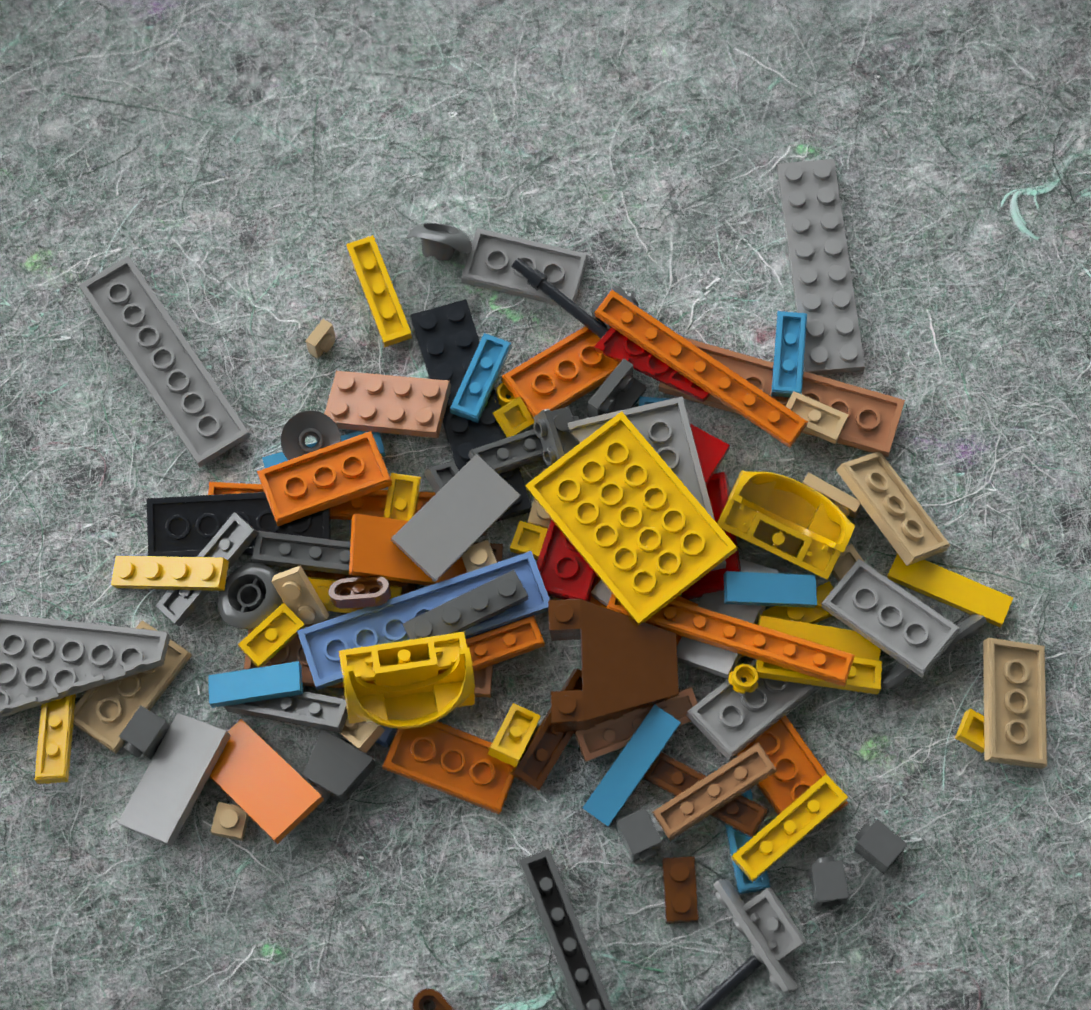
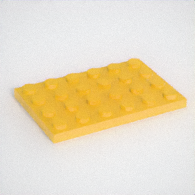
[525,411,737,625]

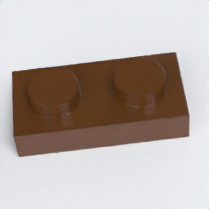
[662,856,699,924]

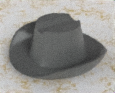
[406,223,472,261]
[218,562,284,629]

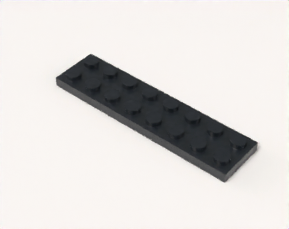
[410,299,532,522]

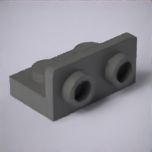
[588,358,646,418]
[533,407,579,466]

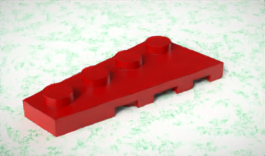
[594,327,711,403]

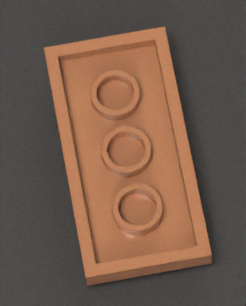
[324,370,451,438]

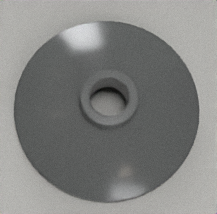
[281,411,341,460]

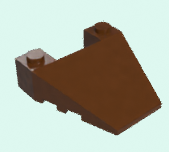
[548,599,679,732]

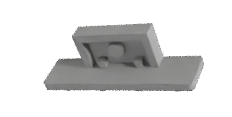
[714,879,807,994]

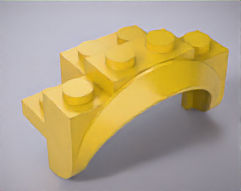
[717,470,855,580]
[339,632,475,729]

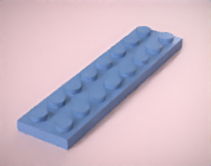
[297,551,550,690]

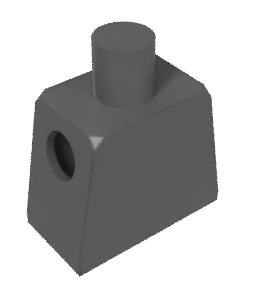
[303,729,376,811]

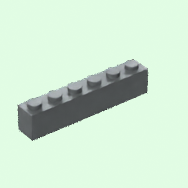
[519,849,613,1010]

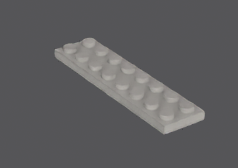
[777,159,865,375]
[79,256,250,468]

